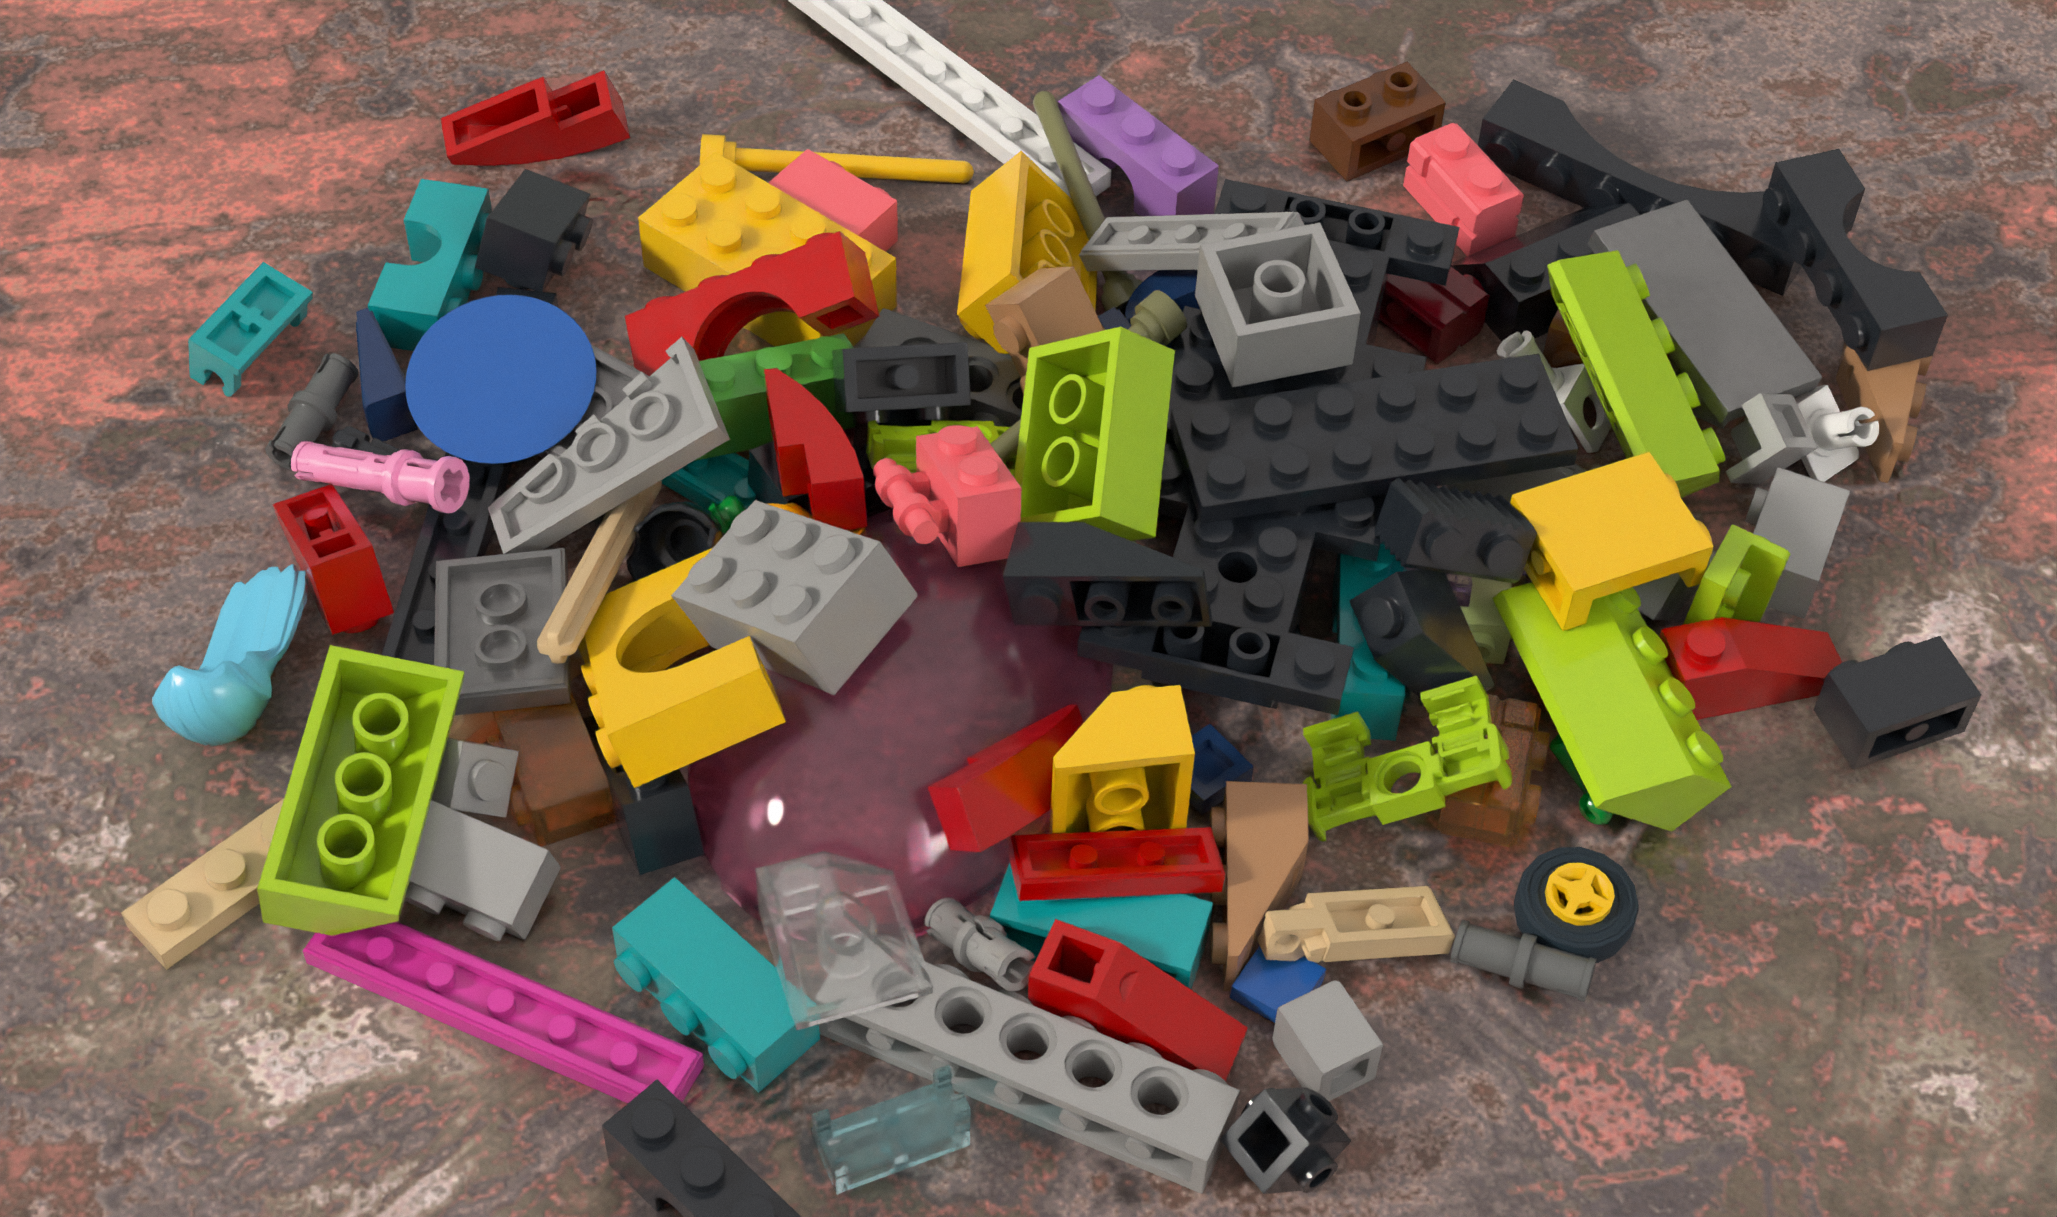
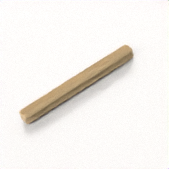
[537,480,662,664]

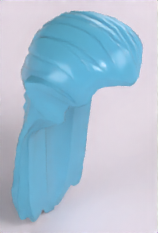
[152,564,308,746]

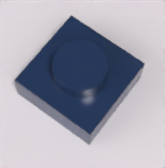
[1189,724,1254,815]

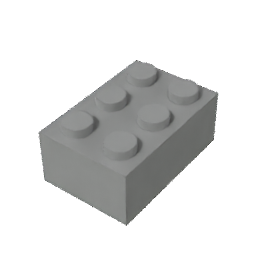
[671,500,918,695]

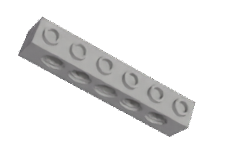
[814,932,1240,1194]

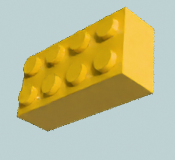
[638,152,897,346]

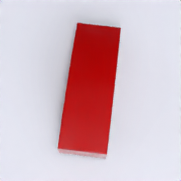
[441,70,631,166]
[764,368,867,530]
[928,704,1084,852]

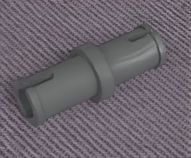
[265,353,359,470]
[1451,920,1597,1002]

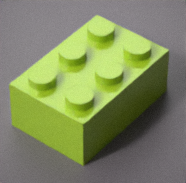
[1014,327,1175,541]

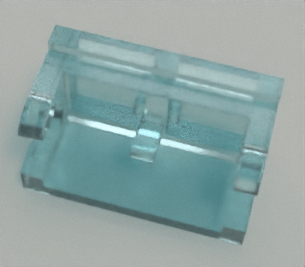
[811,1065,971,1195]

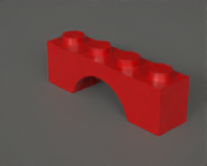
[625,231,880,376]

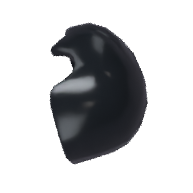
[627,501,725,581]

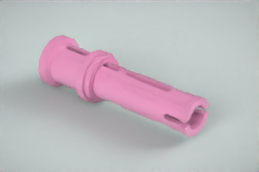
[291,441,470,514]

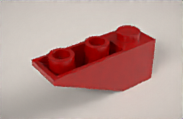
[1028,919,1248,1082]

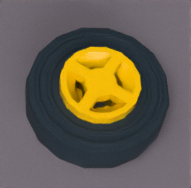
[1514,847,1639,963]

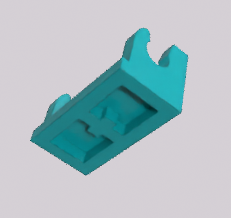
[188,262,313,397]

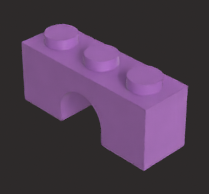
[1058,75,1219,216]

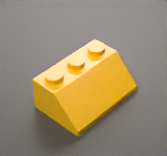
[1049,685,1195,834]

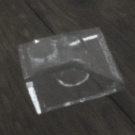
[755,851,933,1031]

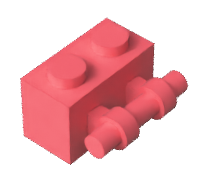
[873,425,1021,567]

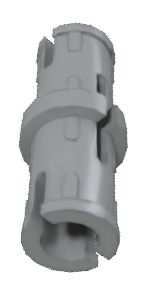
[925,897,1035,991]

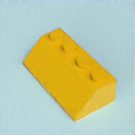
[957,151,1097,354]

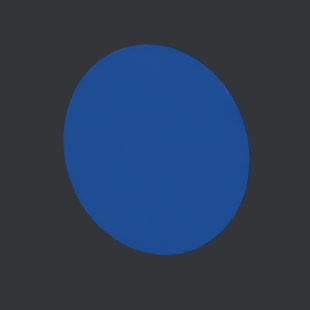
[405,295,596,464]

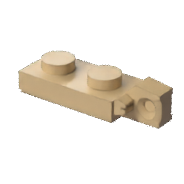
[1257,886,1455,962]

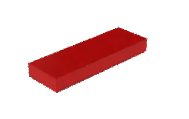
[1008,827,1225,901]

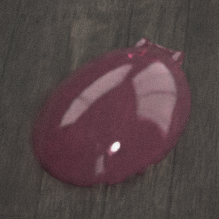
[688,508,1113,946]

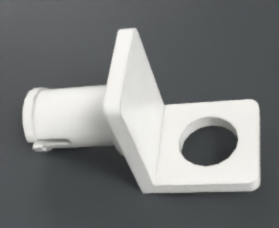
[1497,330,1612,453]
[1744,385,1879,482]

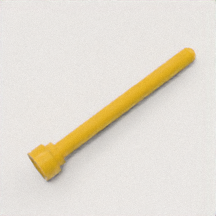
[700,134,974,183]

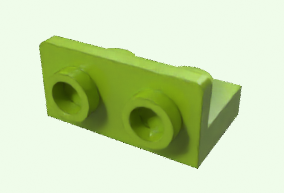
[1683,524,1790,625]

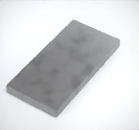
[1587,200,1822,424]

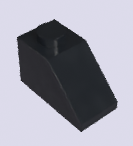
[1349,569,1495,699]

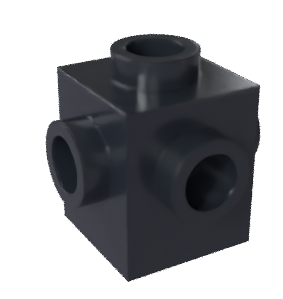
[1220,1088,1351,1194]

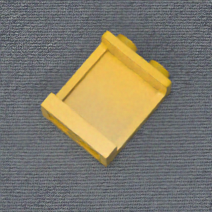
[1510,452,1714,631]

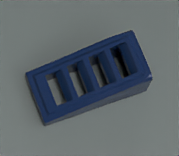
[356,308,418,442]

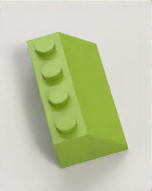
[1547,250,1726,498]
[1492,582,1732,832]
[257,645,465,936]

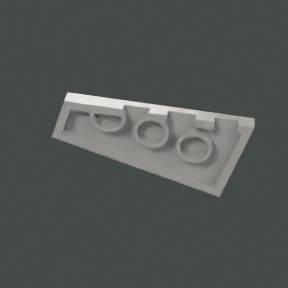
[488,337,730,554]

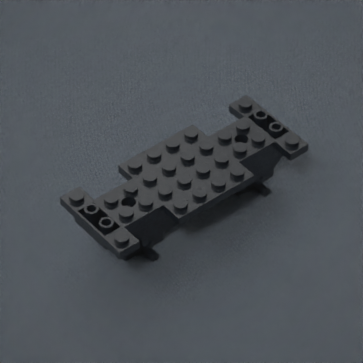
[1077,179,1460,715]

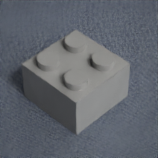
[1195,223,1361,387]

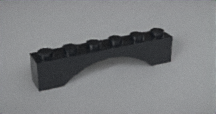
[1478,79,1802,296]

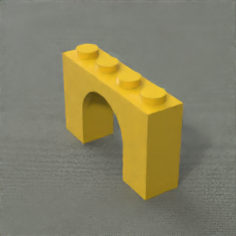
[578,548,786,788]

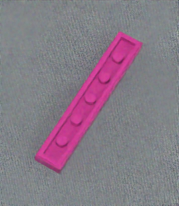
[303,922,704,1103]

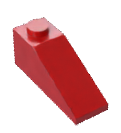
[272,484,394,635]
[1659,617,1843,720]

